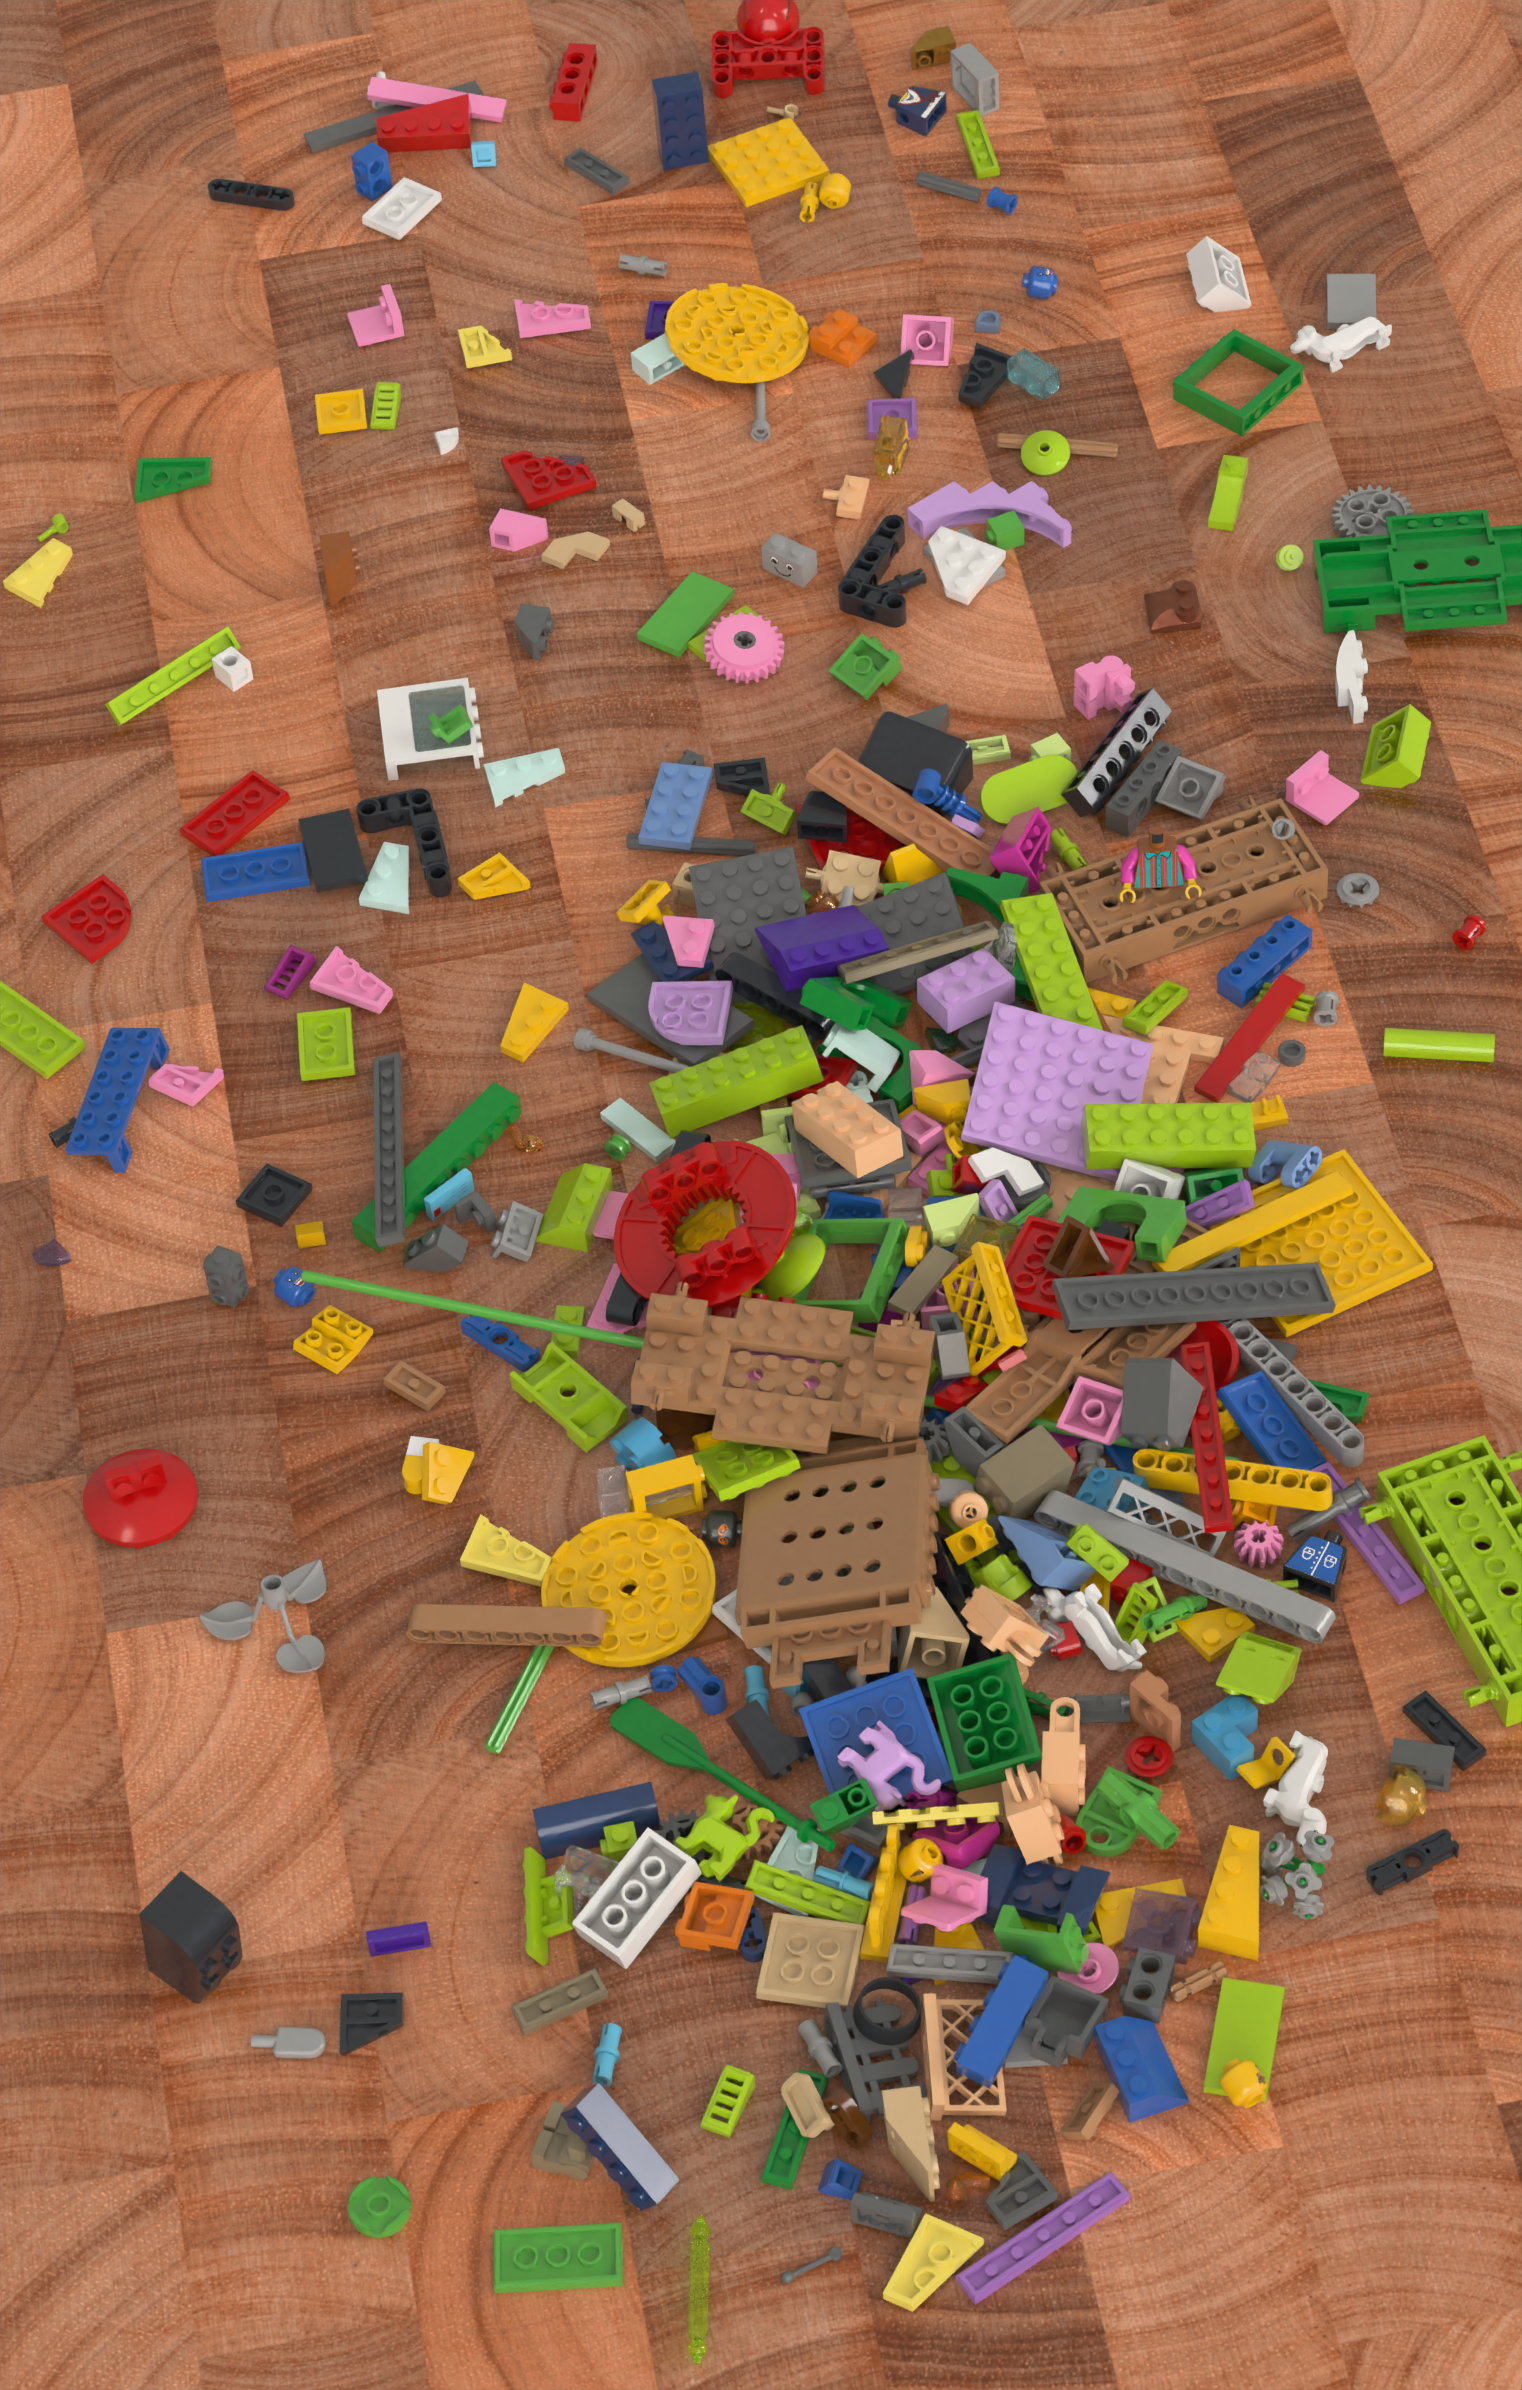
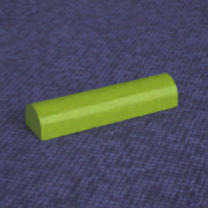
[1383,1028,1495,1062]

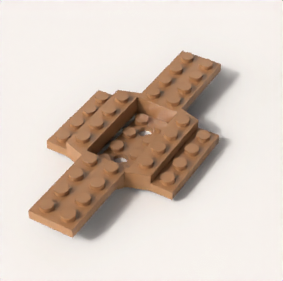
[965,1219,1209,1444]

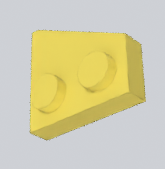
[458,326,512,368]

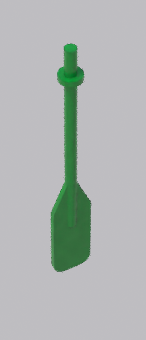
[610,1698,836,1852]

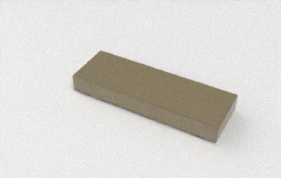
[888,1245,959,1318]
[511,1968,609,2036]

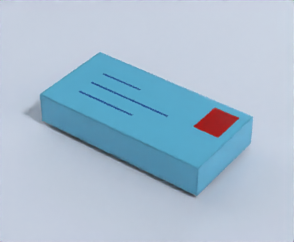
[424,1168,474,1221]

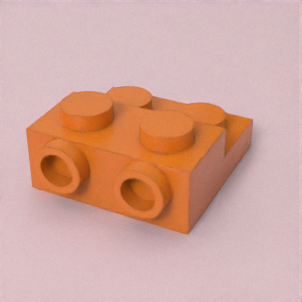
[809,308,878,368]
[675,1881,755,1951]

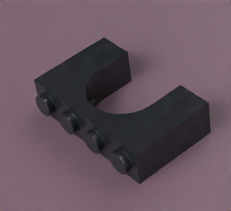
[725,1658,854,1779]

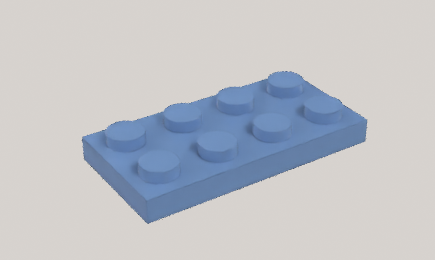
[638,762,713,850]

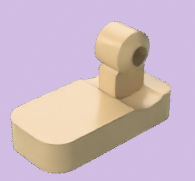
[781,2073,835,2138]

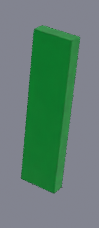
[761,2068,829,2190]

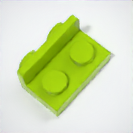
[1066,1523,1129,1582]

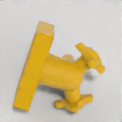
[616,880,677,929]

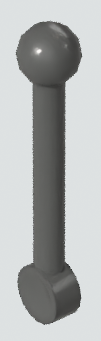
[781,2247,842,2284]

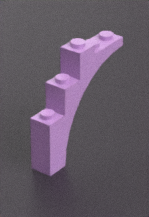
[907,481,1072,548]

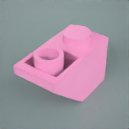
[489,509,548,551]

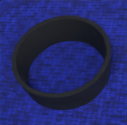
[853,1977,921,2045]

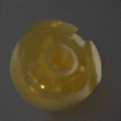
[1372,1763,1429,1827]

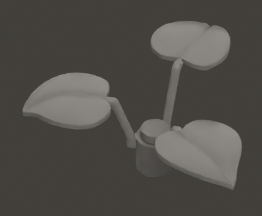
[200,1559,327,1673]

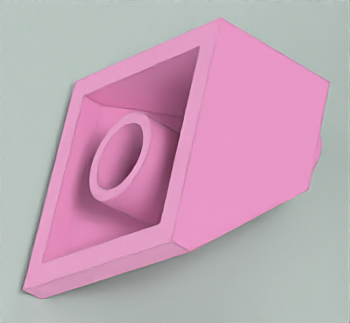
[900,314,954,366]

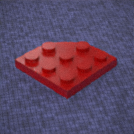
[42,874,132,964]

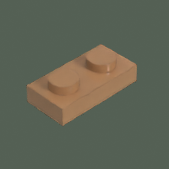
[383,1360,446,1412]
[1060,2083,1119,2140]

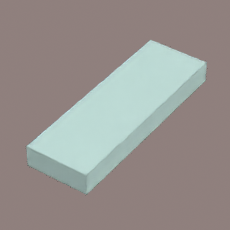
[600,1098,676,1163]

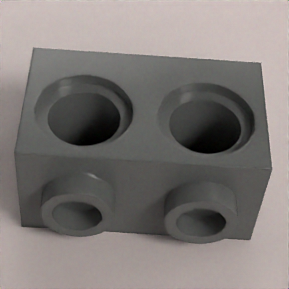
[1119,1947,1175,2024]

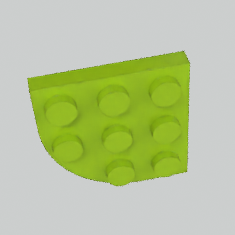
[692,1441,801,1501]

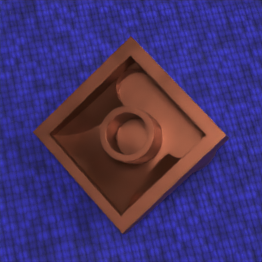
[1144,580,1201,634]

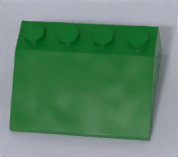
[927,1653,1043,1793]

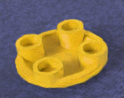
[944,1120,984,1160]

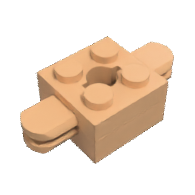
[960,1585,1049,1667]
[1001,1764,1064,1866]

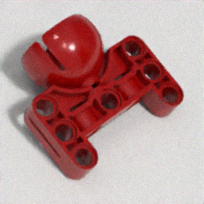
[711,0,825,98]

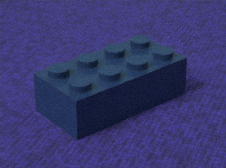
[651,71,709,170]

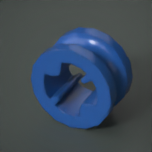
[650,1665,678,1692]

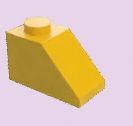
[914,1079,971,1125]

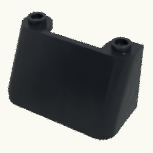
[858,711,973,817]

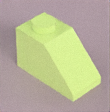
[923,1193,980,1247]

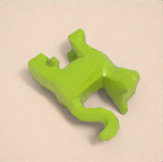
[674,1794,776,1881]

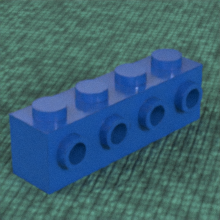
[1217,914,1312,1009]
[954,1955,1048,2089]

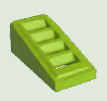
[370,382,402,430]
[1114,1582,1158,1647]
[700,2065,756,2138]

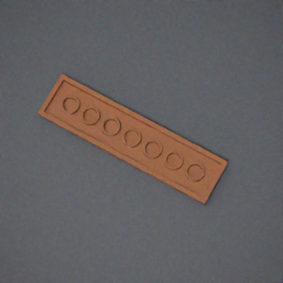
[805,747,998,877]

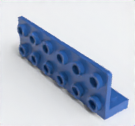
[65,1028,170,1173]

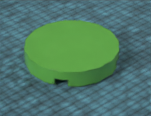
[348,2176,412,2238]

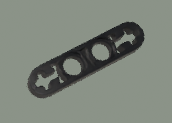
[208,179,295,211]

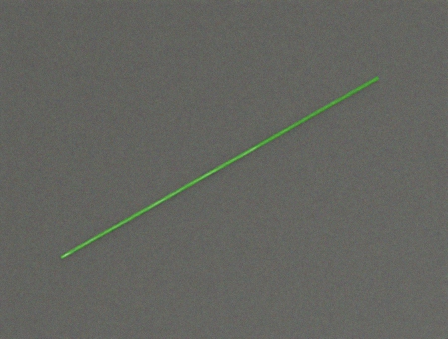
[301,1270,1240,1461]

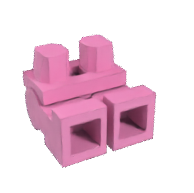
[1073,656,1135,720]

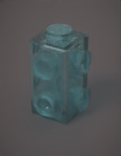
[1007,348,1060,400]

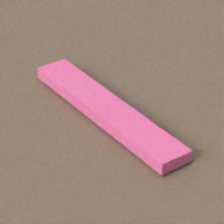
[367,77,507,123]

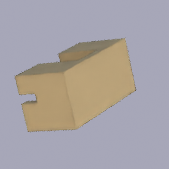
[612,498,645,532]

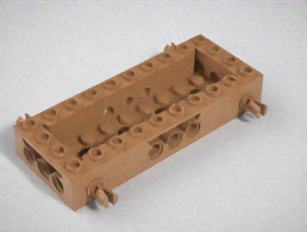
[1039,795,1328,984]

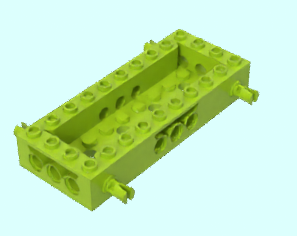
[1359,1435,1522,1727]

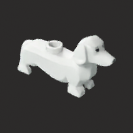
[1289,317,1392,373]
[1043,1583,1147,1672]
[1263,1731,1328,1848]

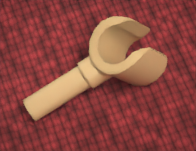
[767,104,798,120]

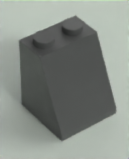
[1121,1358,1204,1450]

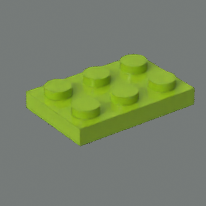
[297,1007,355,1081]

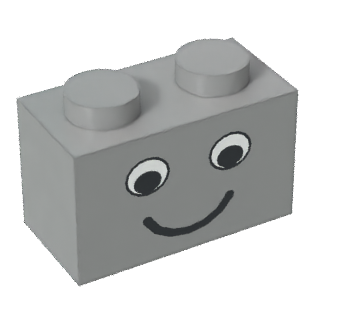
[761,533,818,588]

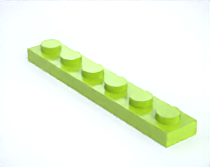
[105,626,241,726]

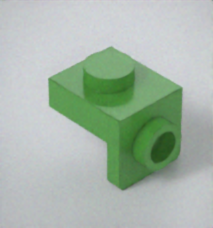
[428,704,473,744]

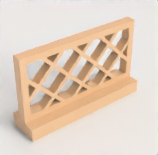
[920,1993,1006,2121]

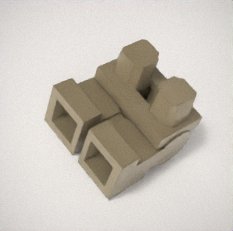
[531,2100,595,2180]

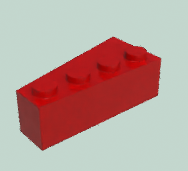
[377,93,472,153]

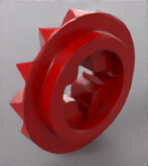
[1125,1736,1173,1781]

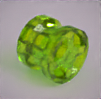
[791,1208,812,1237]

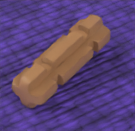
[1169,1961,1227,2001]

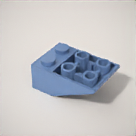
[998,1515,1096,1591]

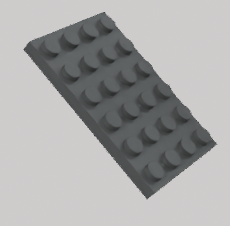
[689,847,807,1009]

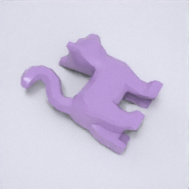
[837,1720,941,1812]

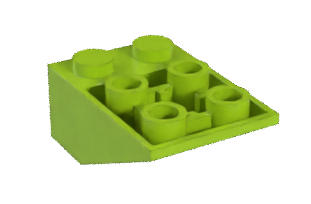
[1216,1631,1302,1704]

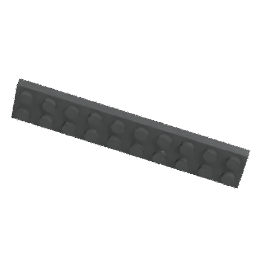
[1051,1262,1336,1330]

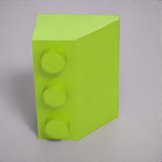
[1360,704,1431,789]
[536,1163,614,1252]

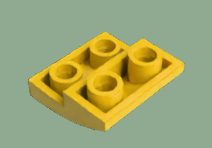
[293,1305,373,1374]

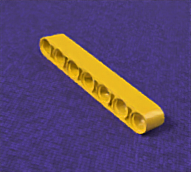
[1133,1449,1333,1511]

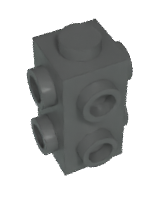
[203,1245,249,1308]

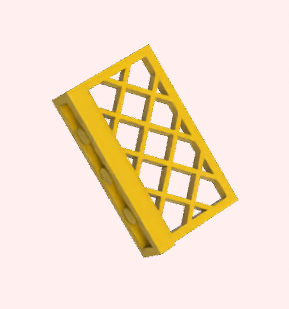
[941,1241,1028,1376]

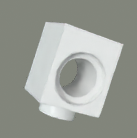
[212,646,253,692]

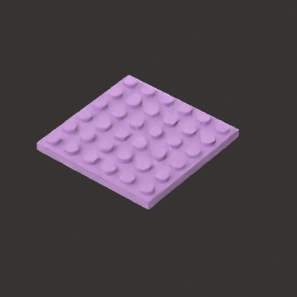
[960,1001,1154,1182]

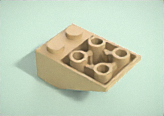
[882,2086,940,2202]

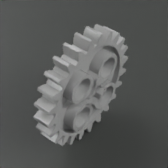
[1332,485,1414,538]

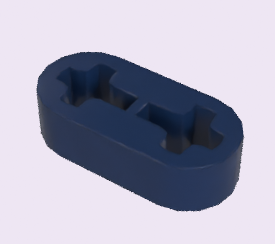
[739,1906,767,1963]

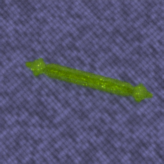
[688,2215,710,2365]

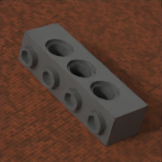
[1106,740,1182,837]

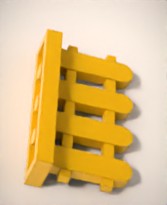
[860,1824,908,1963]

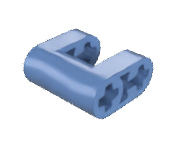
[1248,1140,1322,1189]

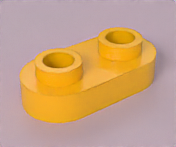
[905,1225,930,1267]

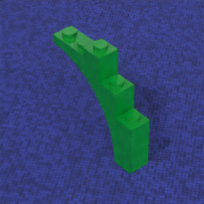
[946,867,1034,1000]

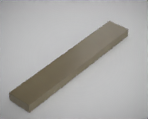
[837,921,999,984]

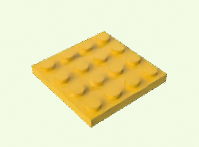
[708,117,830,207]

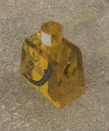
[873,415,910,479]

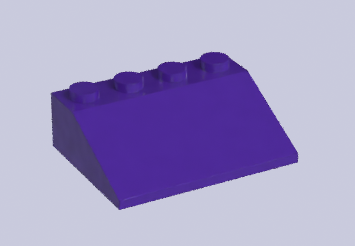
[755,905,889,991]

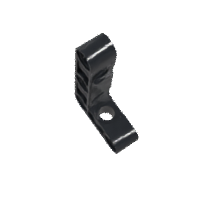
[838,514,907,628]
[357,788,452,897]

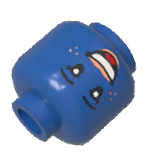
[1022,266,1058,299]
[273,1266,316,1308]

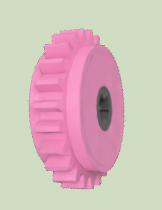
[704,612,784,684]

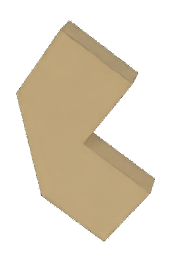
[541,532,610,569]

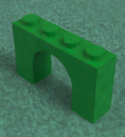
[800,977,913,1031]
[818,1015,923,1115]

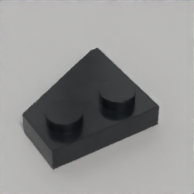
[714,757,770,797]

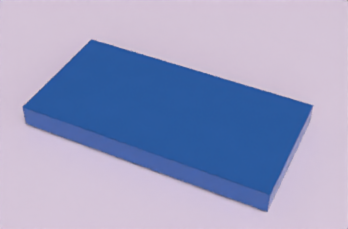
[201,842,311,902]
[1216,1370,1327,1471]

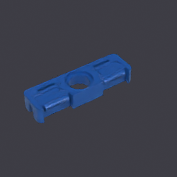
[460,1315,540,1372]

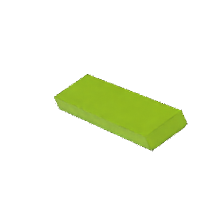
[956,110,1000,179]
[744,1860,871,1925]

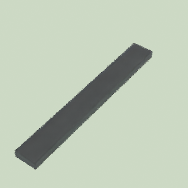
[304,81,483,153]

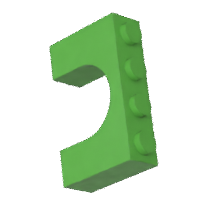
[1057,1186,1187,1263]

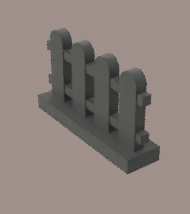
[823,2000,928,2123]

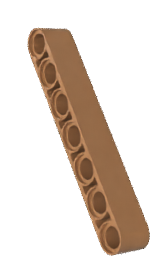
[406,1604,607,1647]

